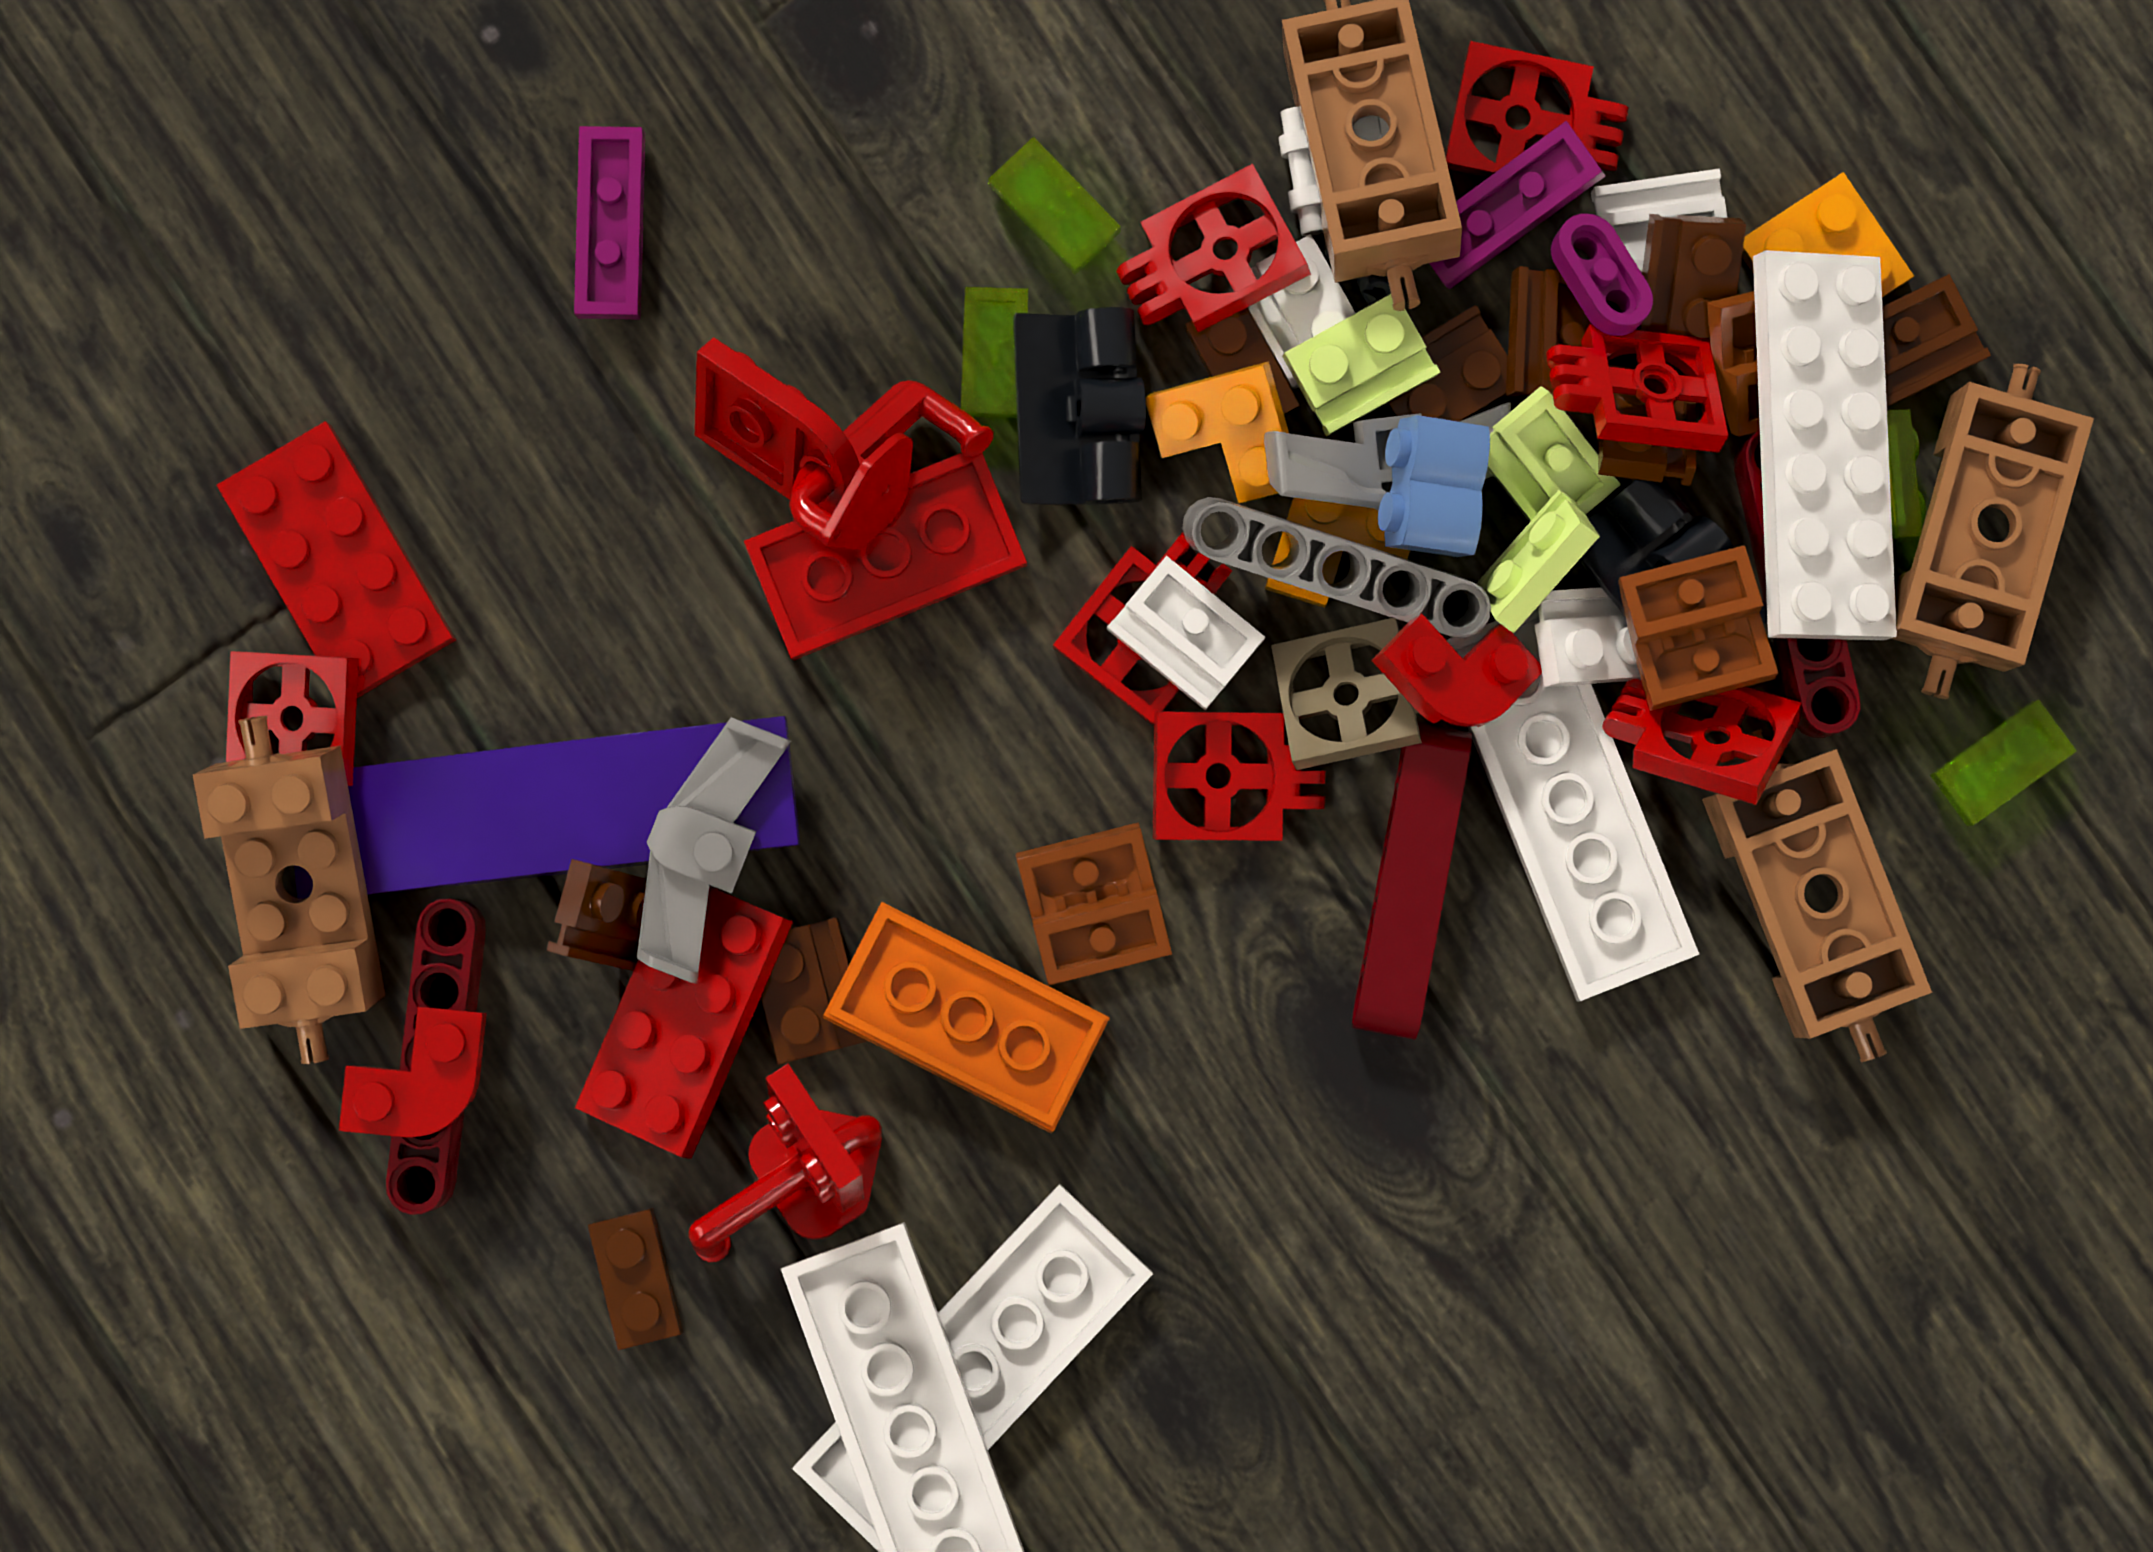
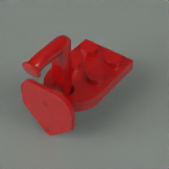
[694,337,994,550]
[689,1063,882,1262]

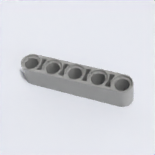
[1182,497,1491,638]

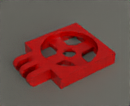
[1445,41,1629,178]
[1116,164,1311,333]
[1546,324,1728,453]
[1053,532,1233,725]
[226,651,359,786]
[1602,679,1802,805]
[1153,711,1326,841]

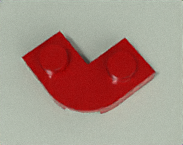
[1371,614,1542,727]
[339,1007,487,1137]

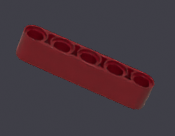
[1734,430,1860,738]
[1352,722,1472,1040]
[386,899,486,1215]

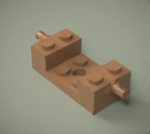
[1282,0,1462,311]
[1890,364,2094,699]
[193,716,385,1064]
[1702,729,1932,1062]

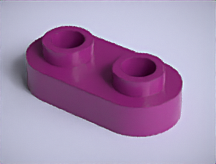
[1551,214,1653,336]

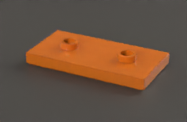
[822,902,1110,1133]

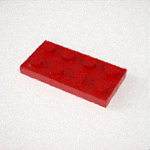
[216,421,456,698]
[744,453,1028,660]
[575,886,793,1159]

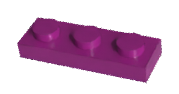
[1429,121,1606,290]
[574,126,646,320]

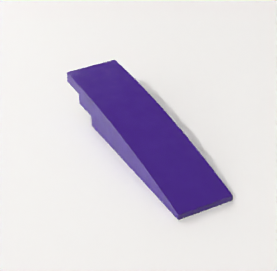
[294,716,800,899]

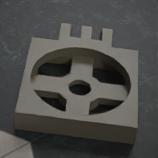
[1271,618,1422,770]

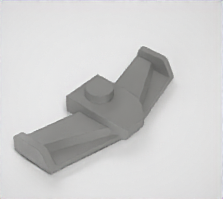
[1264,403,1511,511]
[637,717,791,984]

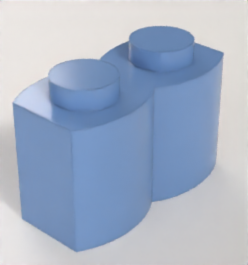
[1378,415,1490,557]

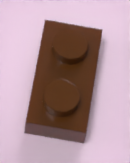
[1184,307,1300,417]
[588,1208,683,1350]

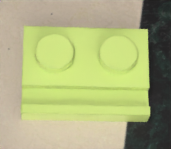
[1282,294,1440,437]
[1487,386,1621,522]
[1476,489,1600,633]

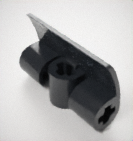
[1013,307,1146,505]
[1579,478,1767,625]

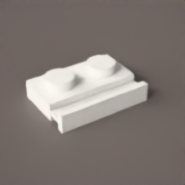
[1591,168,1728,273]
[1248,234,1355,391]
[1107,555,1265,710]
[1534,588,1641,688]

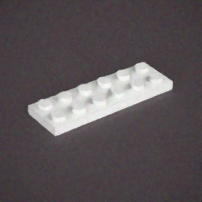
[1753,250,1897,640]
[1447,607,1699,1001]
[792,1183,1153,1552]
[781,1222,1025,1552]

